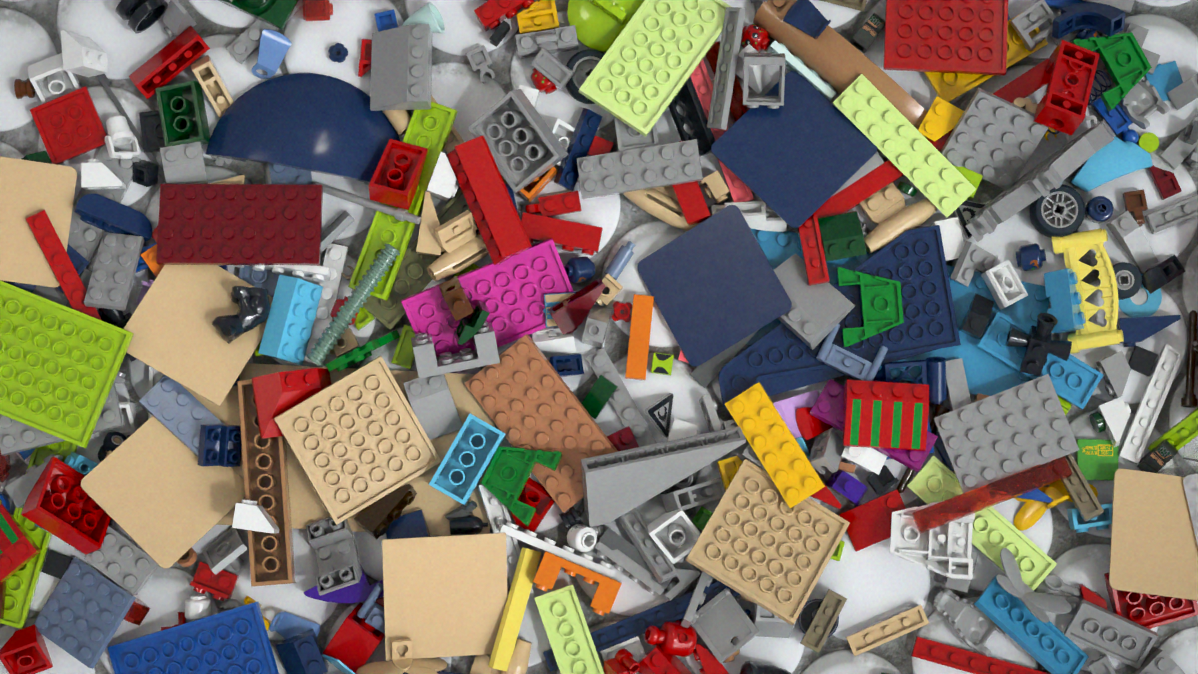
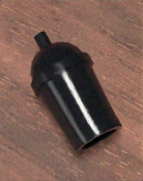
[450,515,488,535]

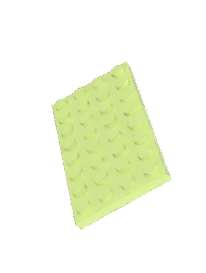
[579,0,731,137]

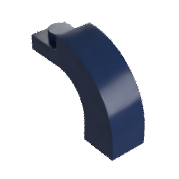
[1052,2,1125,39]

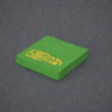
[1076,439,1118,480]

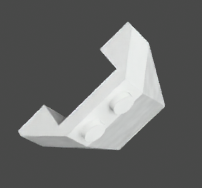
[890,497,976,580]

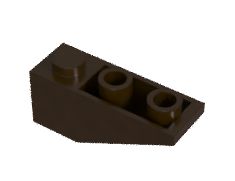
[354,484,417,539]

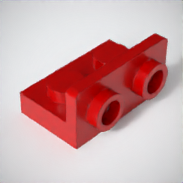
[190,561,239,601]

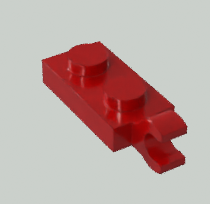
[526,191,582,217]

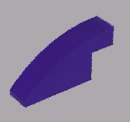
[304,564,384,603]

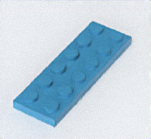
[977,311,1104,410]
[974,574,1089,674]

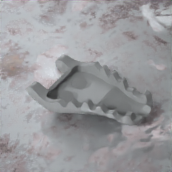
[1103,67,1170,129]
[934,589,1005,657]

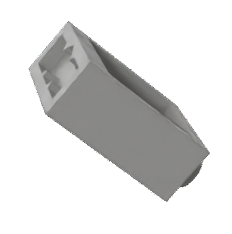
[743,53,785,109]

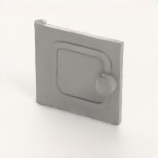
[691,587,760,663]

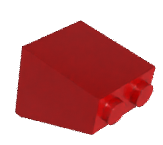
[323,602,385,673]

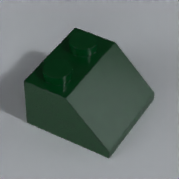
[818,211,866,262]

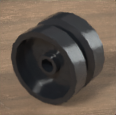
[116,0,168,34]

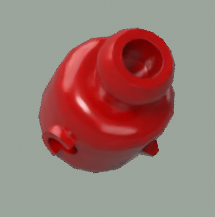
[645,620,697,657]

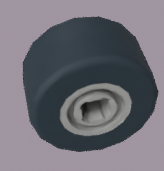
[1113,262,1142,300]

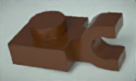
[1123,189,1148,227]

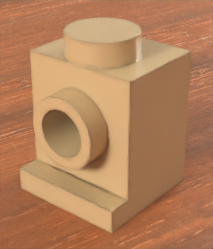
[699,170,730,204]
[596,274,623,307]

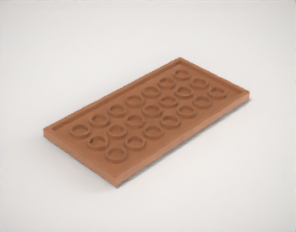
[464,334,618,513]

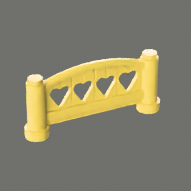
[1052,228,1124,354]

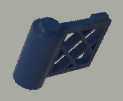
[884,357,947,404]

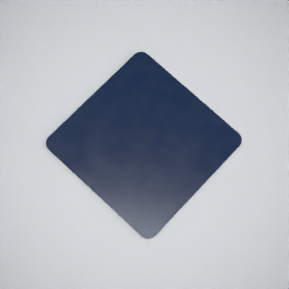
[711,71,877,228]
[637,205,792,366]

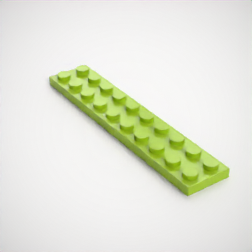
[348,102,458,301]
[0,441,78,629]

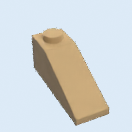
[190,55,234,118]
[416,191,446,257]

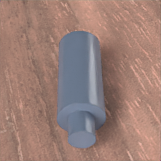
[604,241,635,280]

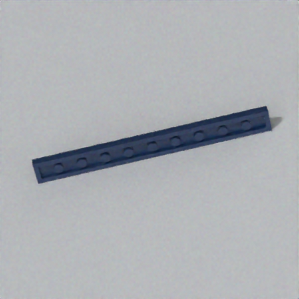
[543,581,740,671]

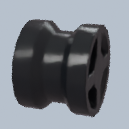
[559,506,583,531]

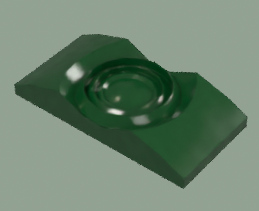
[218,0,299,30]

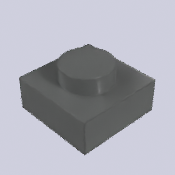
[1184,120,1198,145]

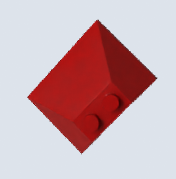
[251,368,331,439]

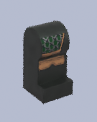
[850,13,885,53]
[1137,439,1178,473]

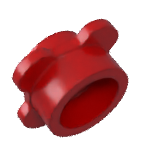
[612,301,632,322]

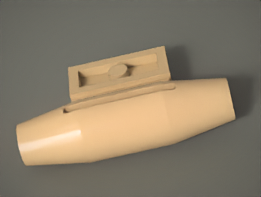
[623,181,700,231]
[859,182,937,254]
[427,210,489,281]
[470,638,532,674]

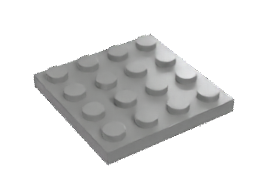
[940,88,1049,190]

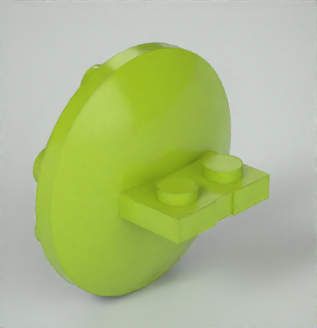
[567,0,645,53]

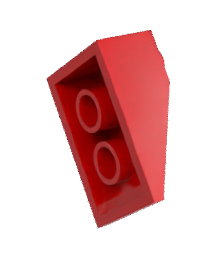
[369,139,428,210]
[839,489,906,551]

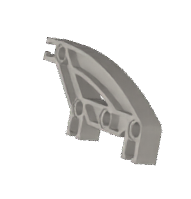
[966,119,1116,242]

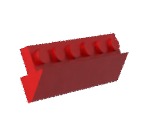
[447,135,532,265]

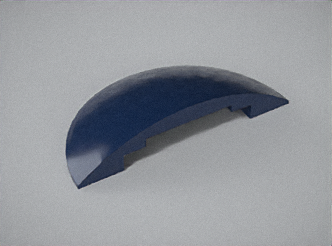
[206,73,400,185]

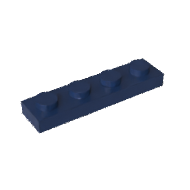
[554,108,603,191]

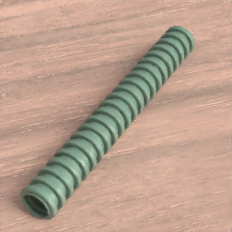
[307,243,400,366]

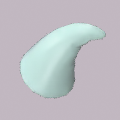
[402,2,445,33]

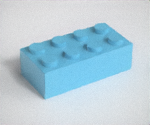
[258,274,323,365]
[429,414,506,505]

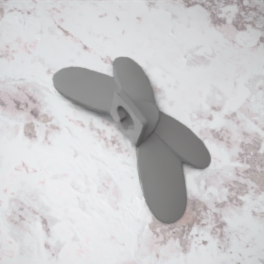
[996,548,1072,623]

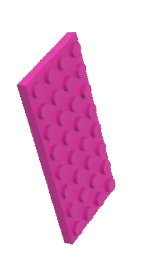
[401,238,574,357]

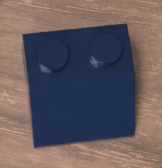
[275,629,329,674]

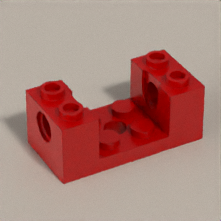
[1034,40,1100,135]

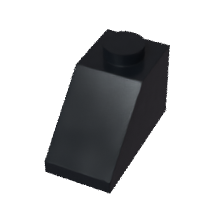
[1142,255,1186,294]
[959,293,994,339]

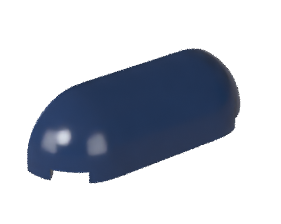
[74,194,152,242]

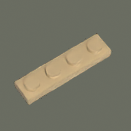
[846,604,929,656]

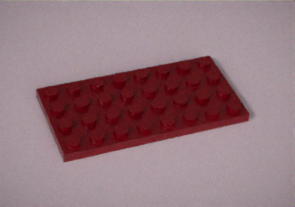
[156,184,323,266]

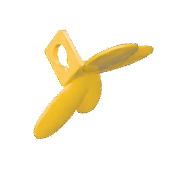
[1014,474,1098,531]

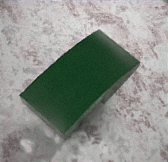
[582,375,618,419]

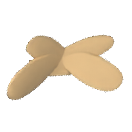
[356,639,447,674]

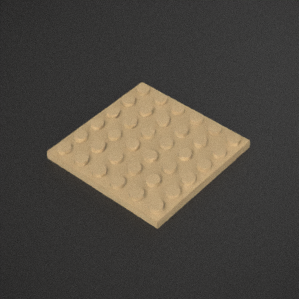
[274,356,442,525]
[686,459,850,625]

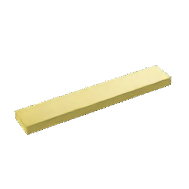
[488,547,541,672]

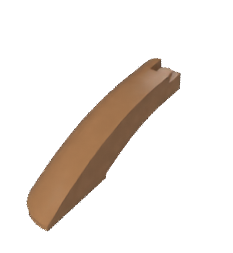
[753,0,927,130]

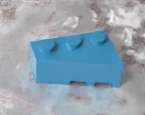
[1044,268,1086,333]

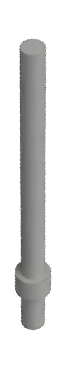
[313,182,421,224]

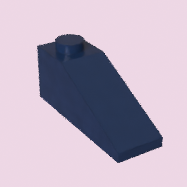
[1117,315,1181,347]

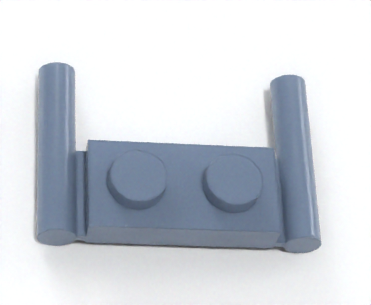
[816,324,888,381]
[357,583,385,634]

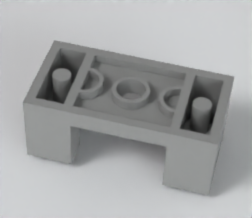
[411,321,500,379]

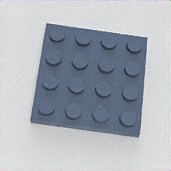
[33,557,136,669]

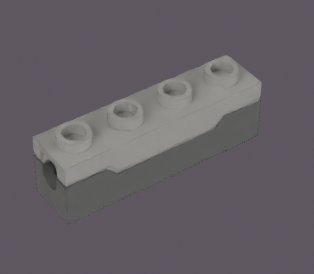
[594,527,673,596]

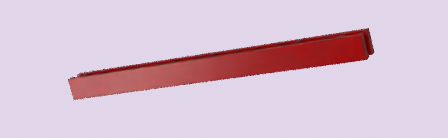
[816,58,1051,218]

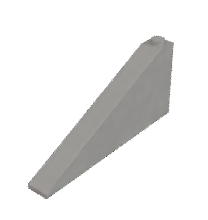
[581,426,746,527]

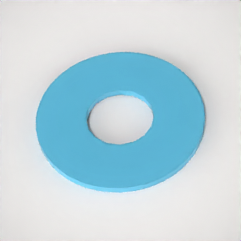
[1119,274,1162,318]

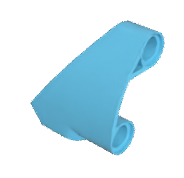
[1071,136,1153,192]

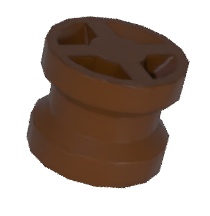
[14,78,35,99]

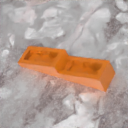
[625,294,654,380]

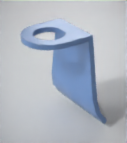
[251,29,292,79]
[269,611,320,639]

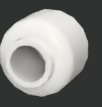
[567,524,597,552]
[185,594,212,621]

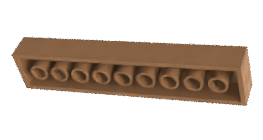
[237,380,296,587]

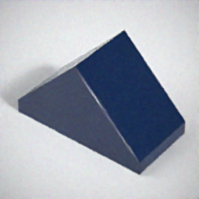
[550,354,584,377]

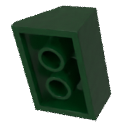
[155,80,210,147]

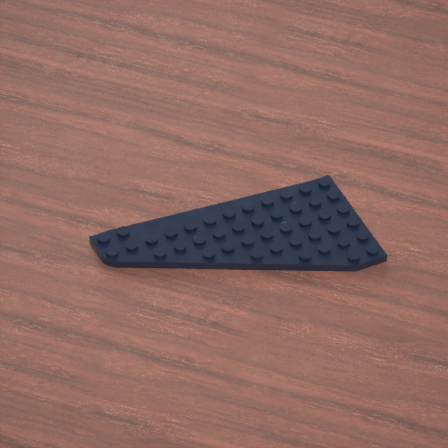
[718,225,961,407]

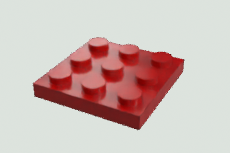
[30,86,108,165]

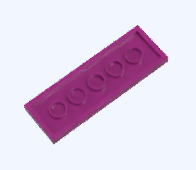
[810,379,938,472]

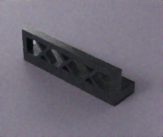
[668,77,715,156]

